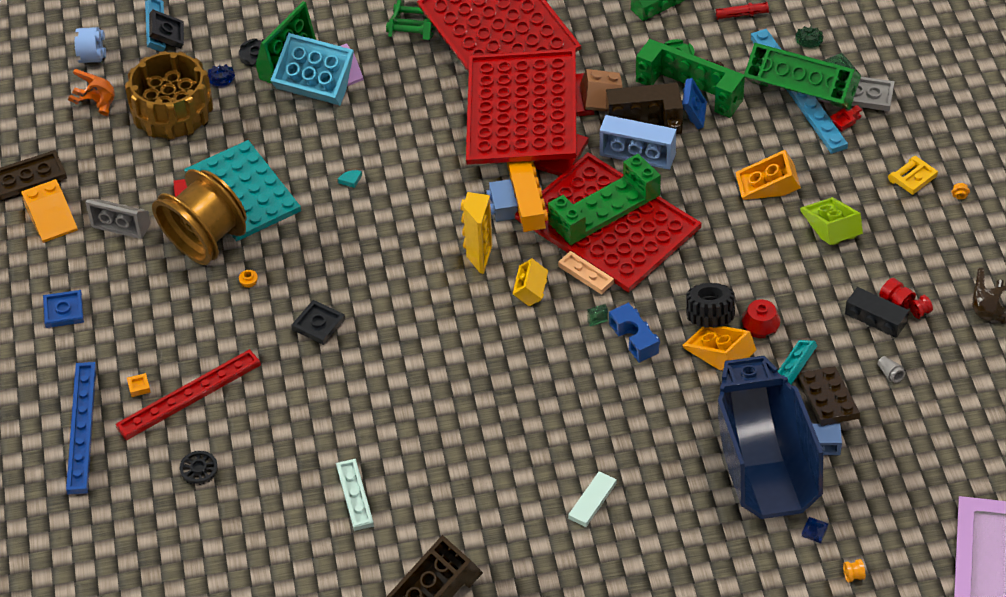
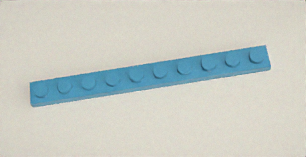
[751,28,848,154]

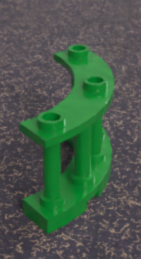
[386,0,436,40]

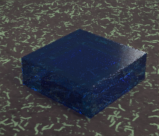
[802,517,829,543]

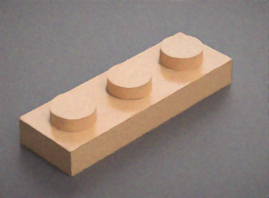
[558,251,614,295]

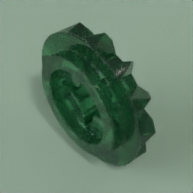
[795,26,824,48]

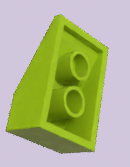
[800,197,863,245]

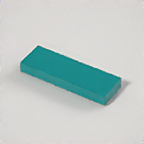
[778,340,817,384]

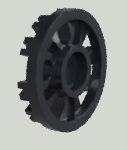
[179,451,218,485]

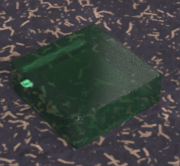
[587,304,608,326]

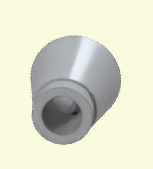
[877,356,905,383]

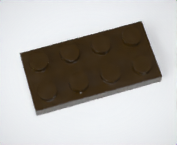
[0,150,67,200]
[797,366,860,426]

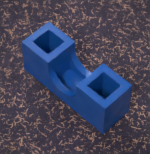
[609,303,660,362]

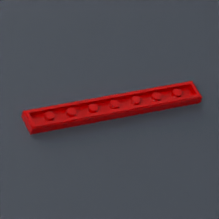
[115,349,261,441]

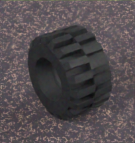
[686,283,735,328]

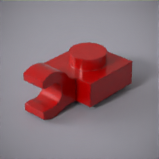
[830,105,862,132]

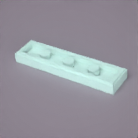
[336,459,374,531]

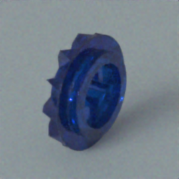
[208,64,235,86]

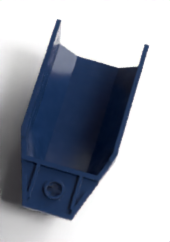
[718,356,823,519]

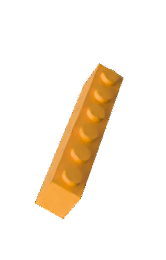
[507,161,548,232]

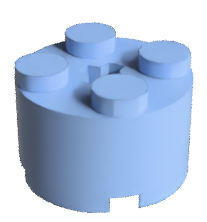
[74,27,106,63]

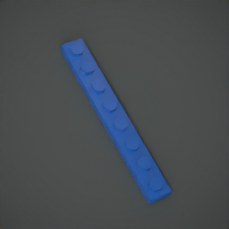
[66,362,96,495]

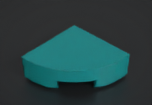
[338,170,362,188]

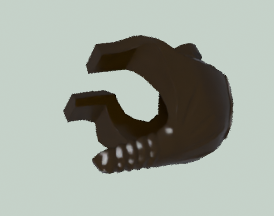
[972,268,1006,325]

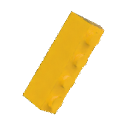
[461,192,493,274]

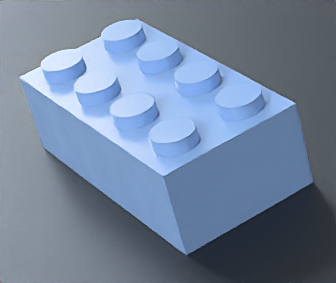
[600,115,676,170]

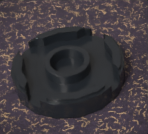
[239,38,264,67]

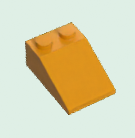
[735,150,801,200]
[21,179,78,243]
[683,326,756,371]

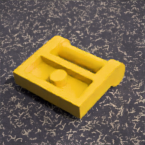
[888,156,938,195]

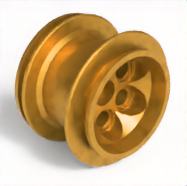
[152,169,247,265]

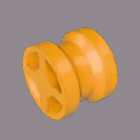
[843,559,866,583]

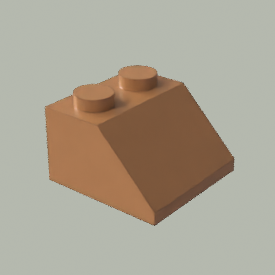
[580,69,622,112]

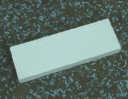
[568,472,617,527]

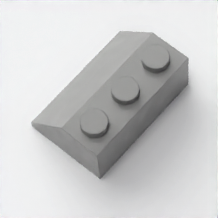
[85,199,151,239]

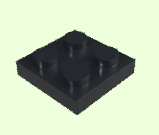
[149,9,184,49]
[291,300,345,345]

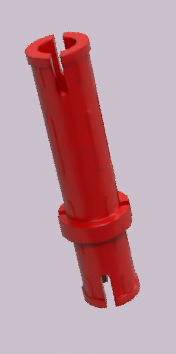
[716,2,769,20]

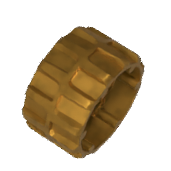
[125,51,213,140]

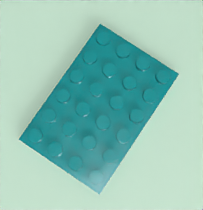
[184,140,301,242]

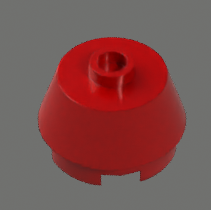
[742,299,781,338]

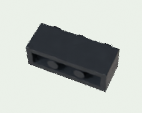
[845,287,909,338]

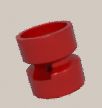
[879,278,916,310]

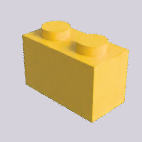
[513,258,548,306]

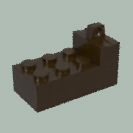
[606,83,683,134]
[386,535,483,597]

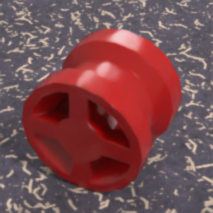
[909,295,933,319]

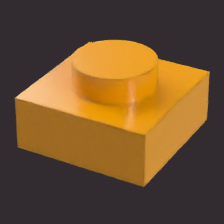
[127,373,151,397]

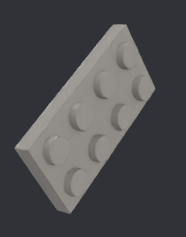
[818,77,895,111]

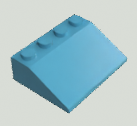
[270,33,354,106]

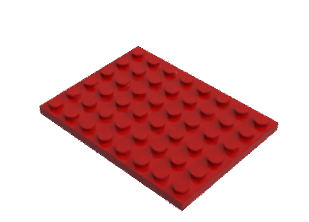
[417,0,582,72]
[466,49,577,165]
[515,152,702,293]

